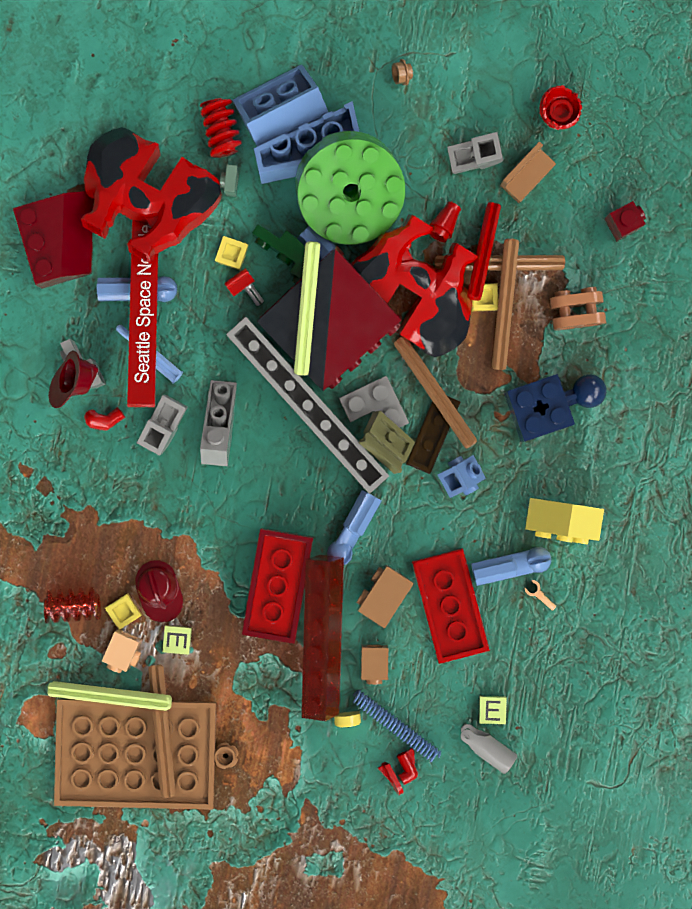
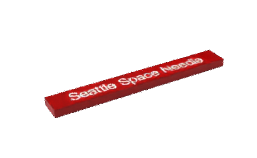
[127,220,159,407]

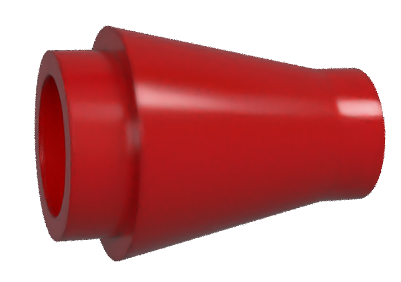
[429,201,461,243]

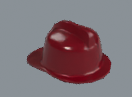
[48,350,98,408]
[135,560,183,623]

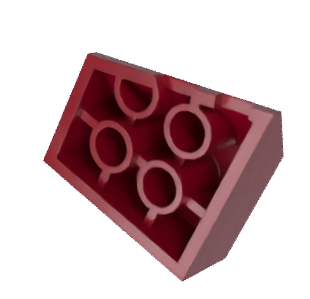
[13,191,95,289]

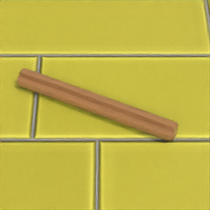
[492,239,519,370]
[434,255,565,271]
[394,336,477,449]
[148,664,176,798]

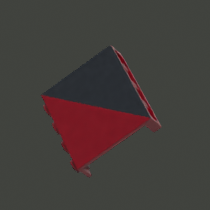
[257,246,402,391]

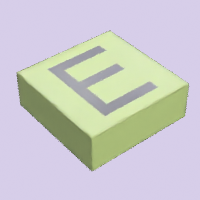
[163,625,192,655]
[479,696,507,724]

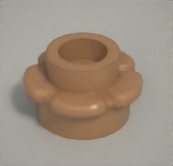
[392,59,413,85]
[214,743,238,769]

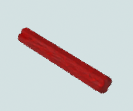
[467,202,501,301]

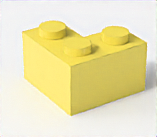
[525,498,604,544]

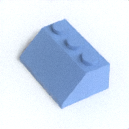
[232,64,329,147]

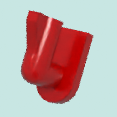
[378,748,418,795]

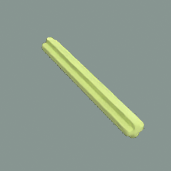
[294,241,320,375]
[47,681,172,711]

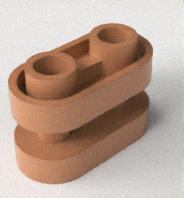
[550,287,606,330]

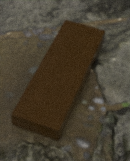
[406,396,461,474]

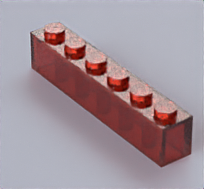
[302,555,344,722]

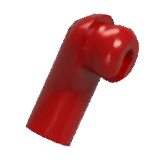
[84,407,125,431]

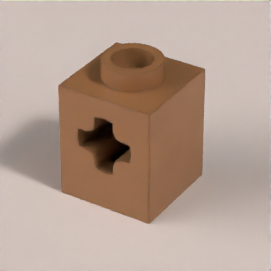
[361,644,389,684]

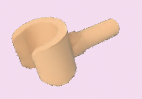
[525,580,556,610]

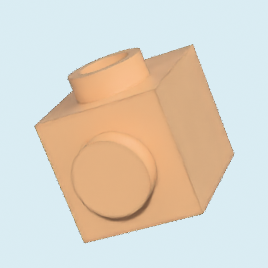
[102,629,143,673]

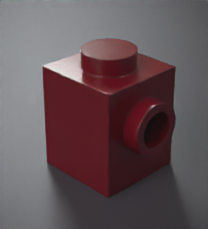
[604,201,646,242]

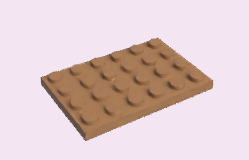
[54,698,217,810]

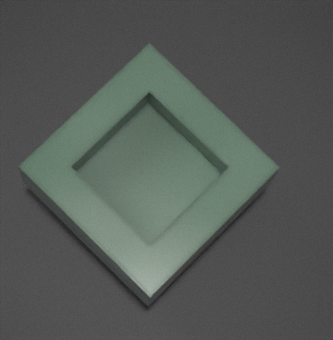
[220,165,239,197]

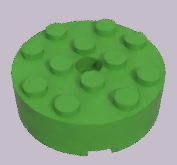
[295,131,405,245]

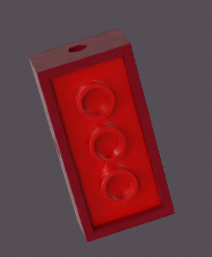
[242,528,314,644]

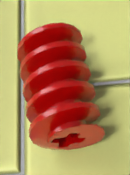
[199,98,242,158]

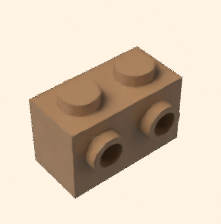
[356,565,414,628]

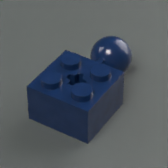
[504,374,607,442]

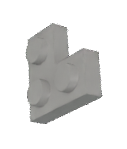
[339,376,409,428]

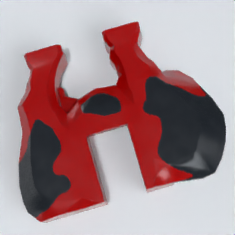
[81,127,222,264]
[351,215,478,357]

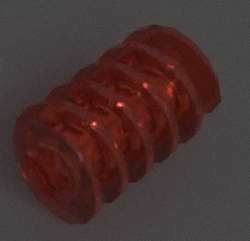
[44,587,101,624]

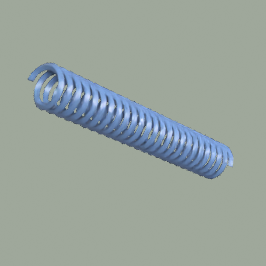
[353,690,441,762]

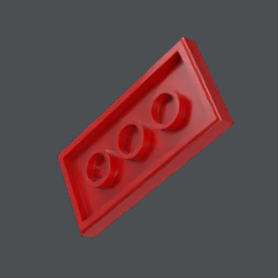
[412,548,490,664]

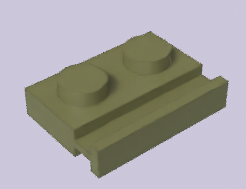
[358,411,415,474]

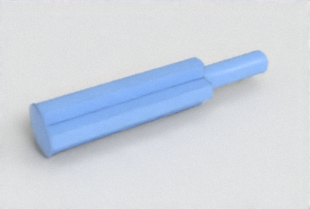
[116,325,183,384]

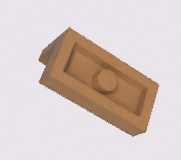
[500,141,556,204]

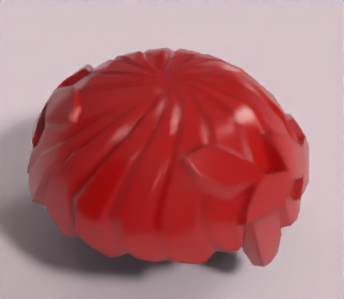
[539,85,582,130]

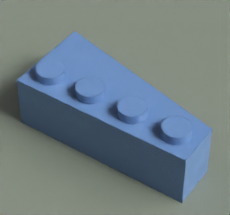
[254,101,359,184]

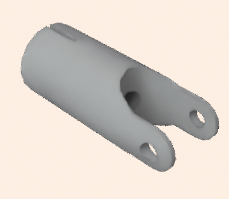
[461,724,517,774]

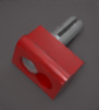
[224,268,264,306]

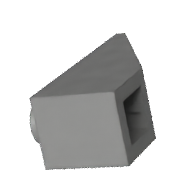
[200,380,237,466]

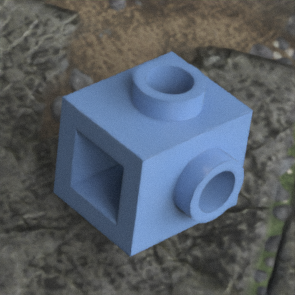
[438,455,486,498]

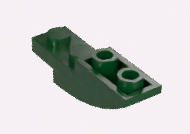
[252,224,305,284]

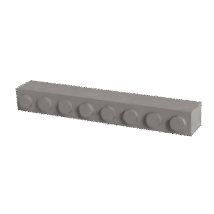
[226,317,389,494]

